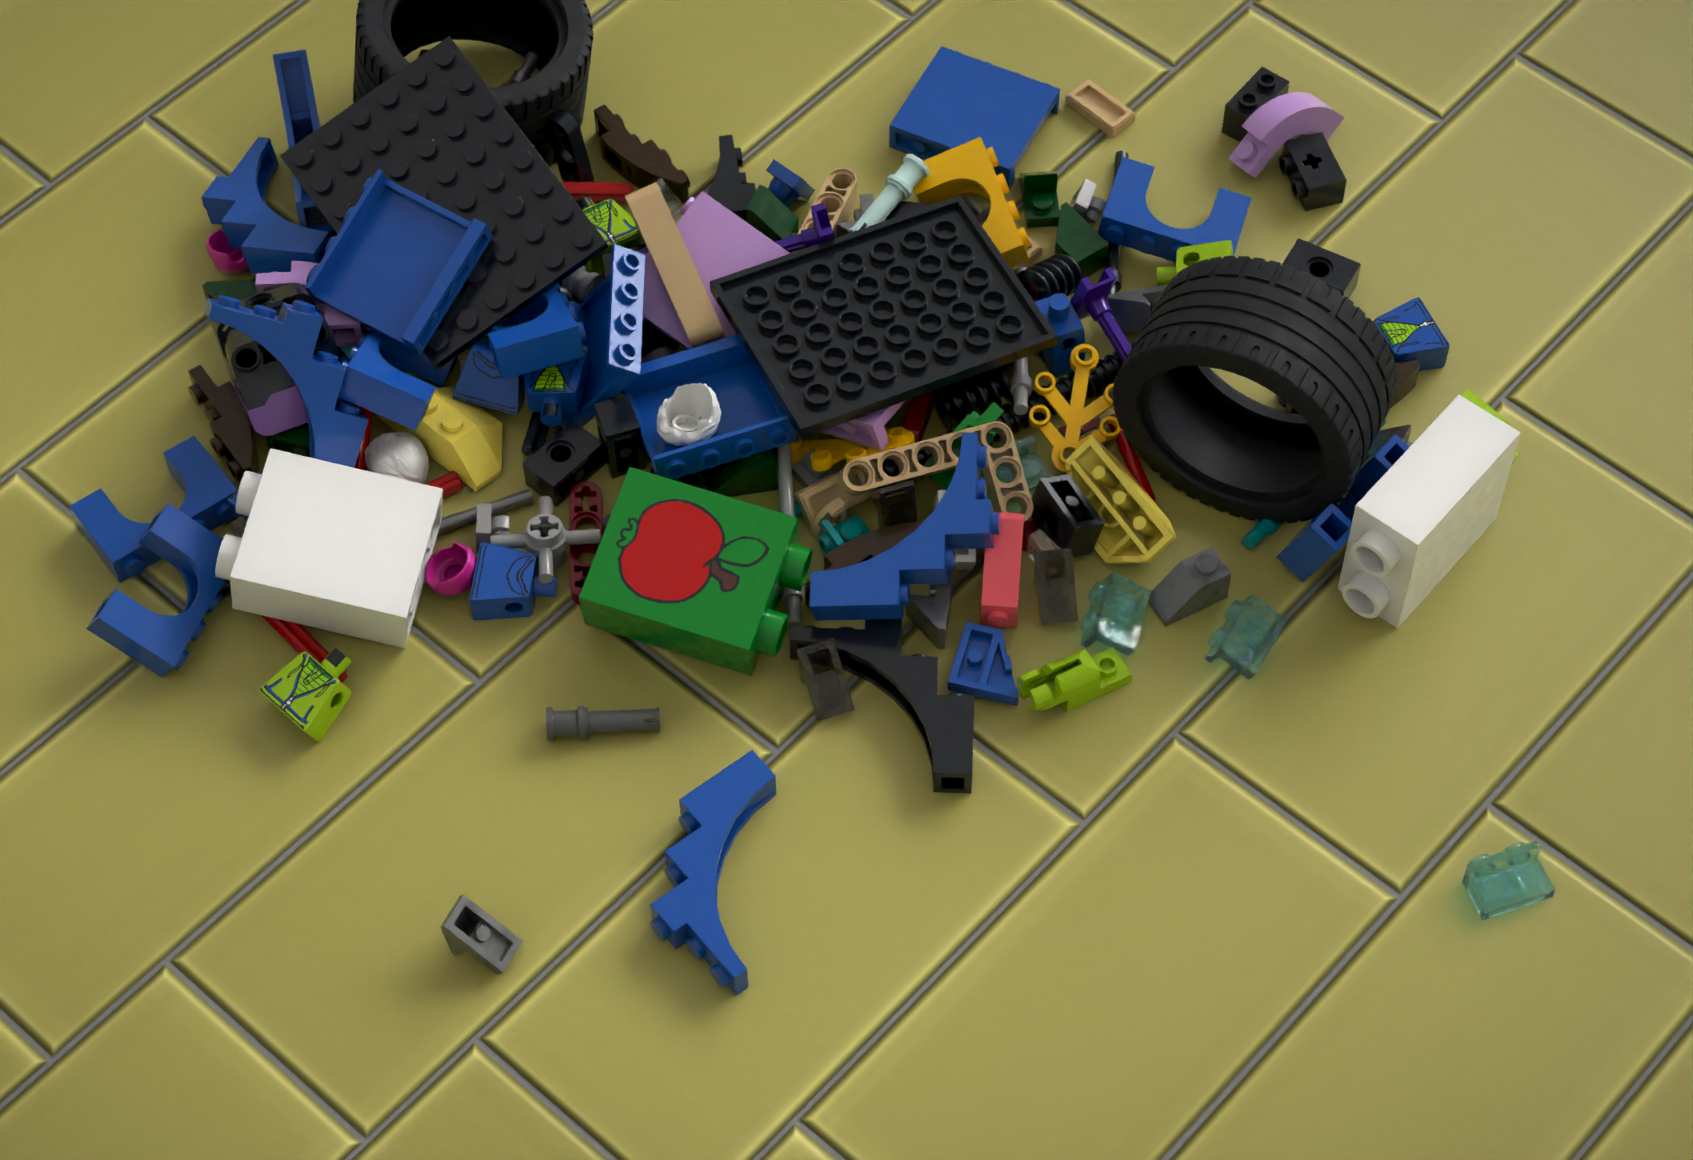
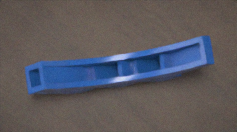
[272,49,335,232]
[201,137,331,274]
[204,295,368,468]
[809,432,1001,621]
[650,750,777,996]

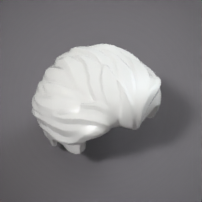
[657,383,721,446]
[365,432,429,484]

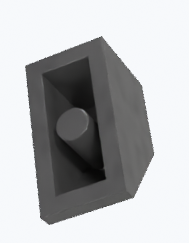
[1146,547,1232,627]

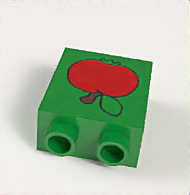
[579,467,813,676]

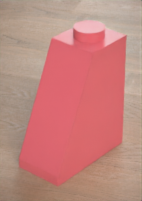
[980,512,1024,629]

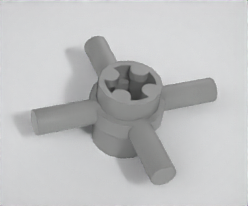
[491,496,601,584]

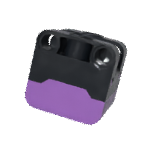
[211,283,349,436]

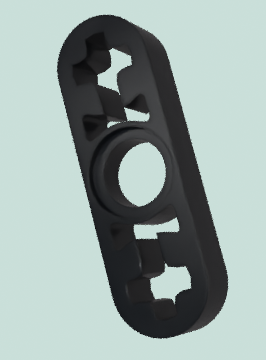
[546,110,594,182]

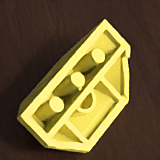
[377,387,502,492]
[1066,435,1176,565]

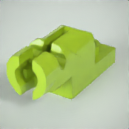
[1017,647,1132,712]

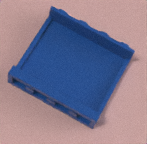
[889,46,1060,190]
[305,169,493,355]
[559,244,645,428]
[622,335,796,480]

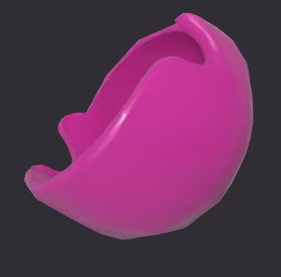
[206,229,250,274]
[425,541,477,596]

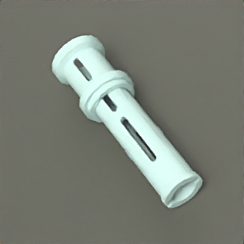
[848,154,930,234]

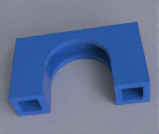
[1097,157,1251,263]
[487,283,587,380]
[338,328,457,431]
[1276,434,1409,582]
[69,435,238,583]
[86,503,230,677]

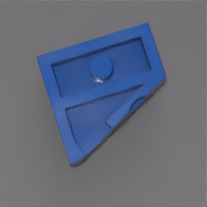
[947,622,1019,706]

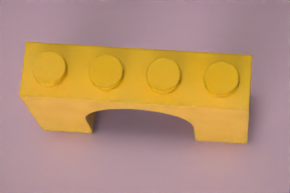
[914,137,1031,268]

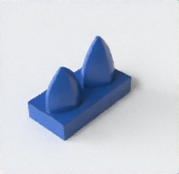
[766,159,815,207]

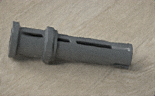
[546,706,660,741]

